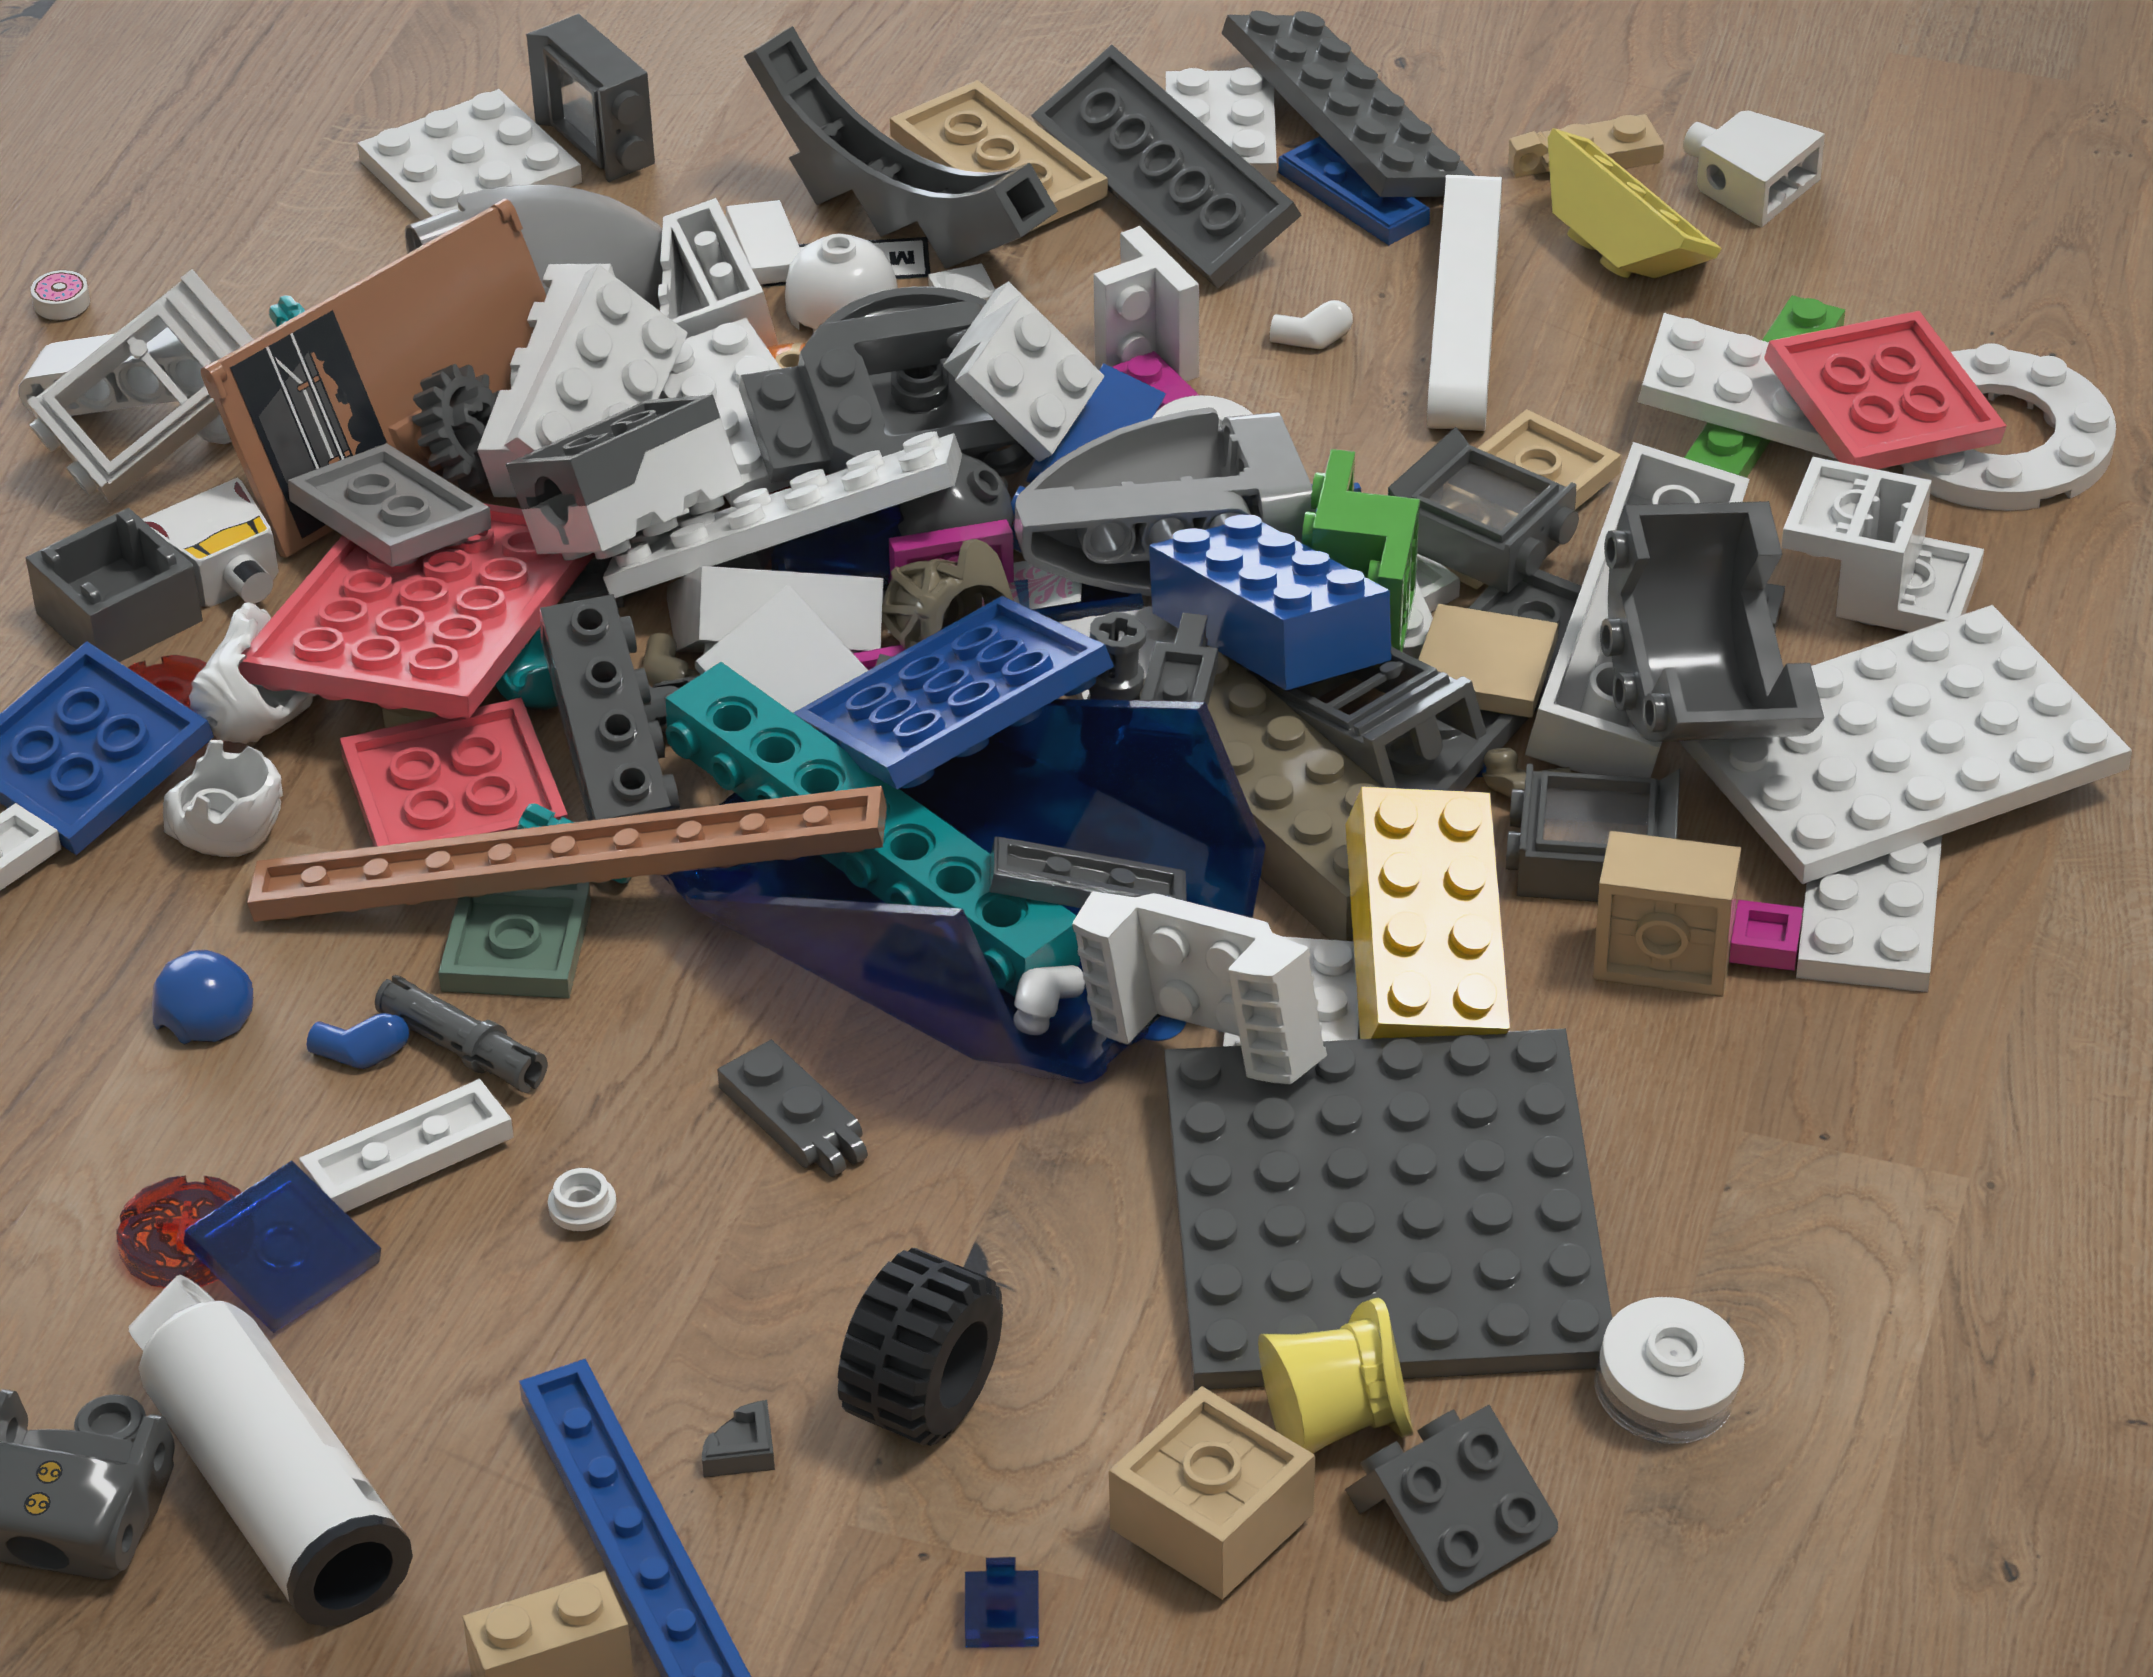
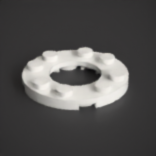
[1900,344,2116,511]

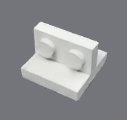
[1094,226,1199,382]

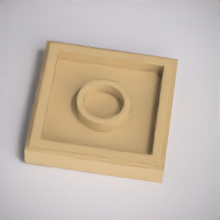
[1418,604,1559,718]

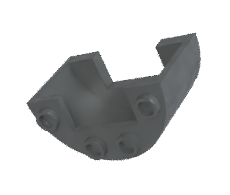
[1600,501,1824,742]

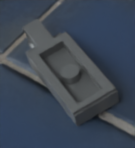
[1132,613,1218,752]

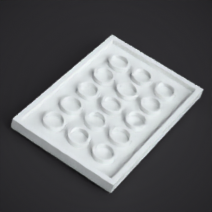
[1679,605,2132,884]

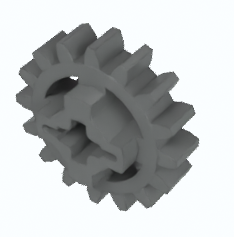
[412,364,500,493]

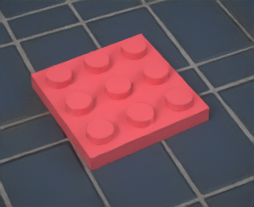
[1764,311,2007,469]
[340,697,568,847]

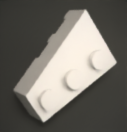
[658,198,778,347]

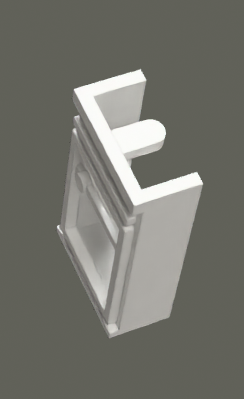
[27,269,254,503]

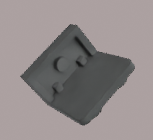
[1345,1405,1558,1595]

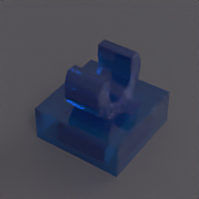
[965,1557,1039,1648]

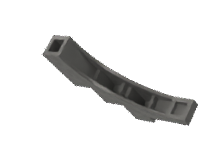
[744,26,1058,269]

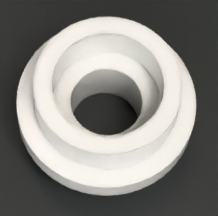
[548,1168,617,1231]

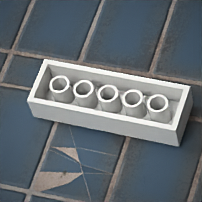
[1525,442,1750,778]

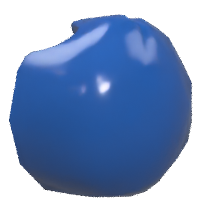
[152,950,254,1044]

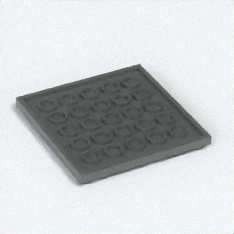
[1165,1028,1612,1390]

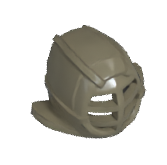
[882,539,1015,650]

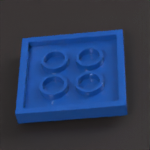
[0,641,214,855]

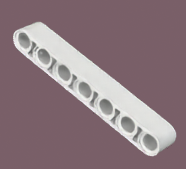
[1427,175,1502,431]

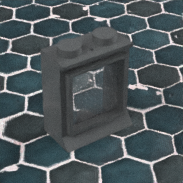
[526,14,655,182]
[1388,427,1579,594]
[1506,764,1680,902]

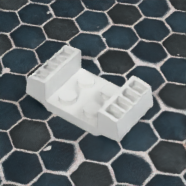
[1072,891,1327,1084]

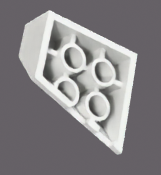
[667,566,883,654]

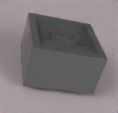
[25,508,203,662]

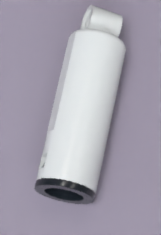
[129,1275,413,1627]

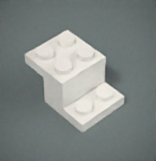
[943,281,1104,462]
[1782,457,1984,632]

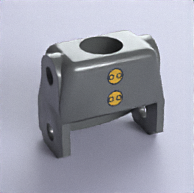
[0,1389,175,1580]

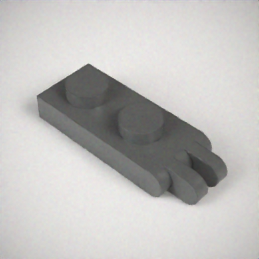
[717,1039,868,1177]

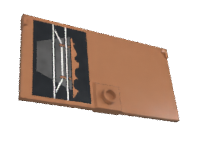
[201,199,547,558]

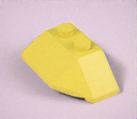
[1548,128,1722,278]

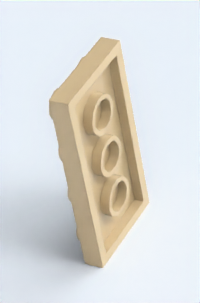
[890,80,1108,232]
[1441,409,1621,589]

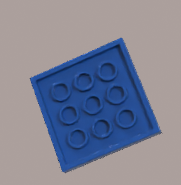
[793,596,1114,789]

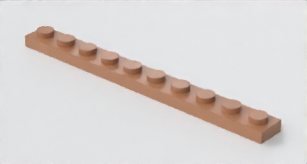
[247,786,887,922]

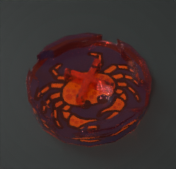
[116,1175,255,1288]

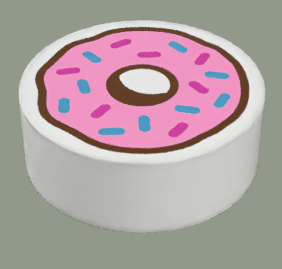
[31,270,90,320]

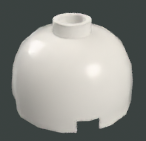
[785,234,898,333]

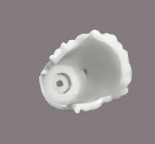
[189,602,316,744]

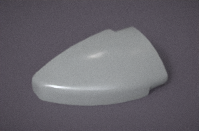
[405,185,663,309]
[1014,407,1316,596]

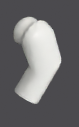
[1270,300,1353,349]
[1013,965,1085,1035]

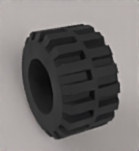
[837,1248,1003,1446]

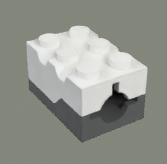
[506,395,744,561]

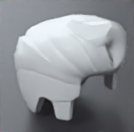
[163,740,283,857]

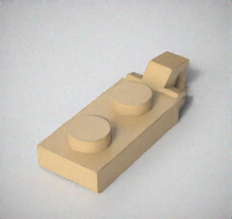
[1508,114,1664,178]

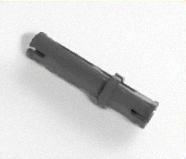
[375,975,548,1093]

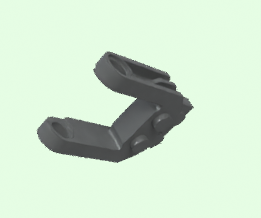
[739,301,1034,483]

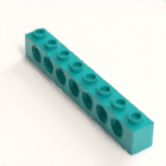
[665,662,1080,997]

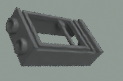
[1249,647,1486,788]

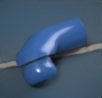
[306,1013,409,1069]

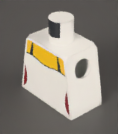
[142,477,279,607]

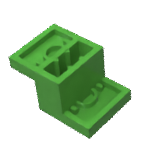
[1302,449,1420,652]

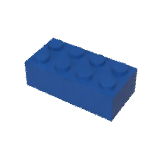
[1149,515,1391,690]

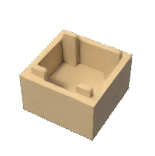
[1593,831,1741,996]
[1109,1386,1315,1600]

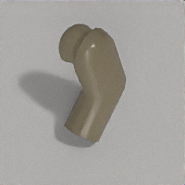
[642,633,700,687]
[1482,748,1572,798]

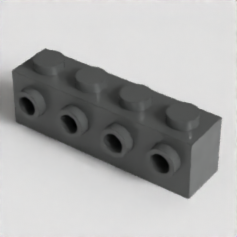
[540,594,680,821]

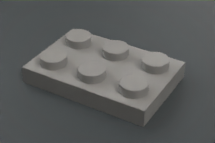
[288,443,491,567]

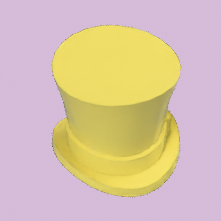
[1258,1298,1414,1454]

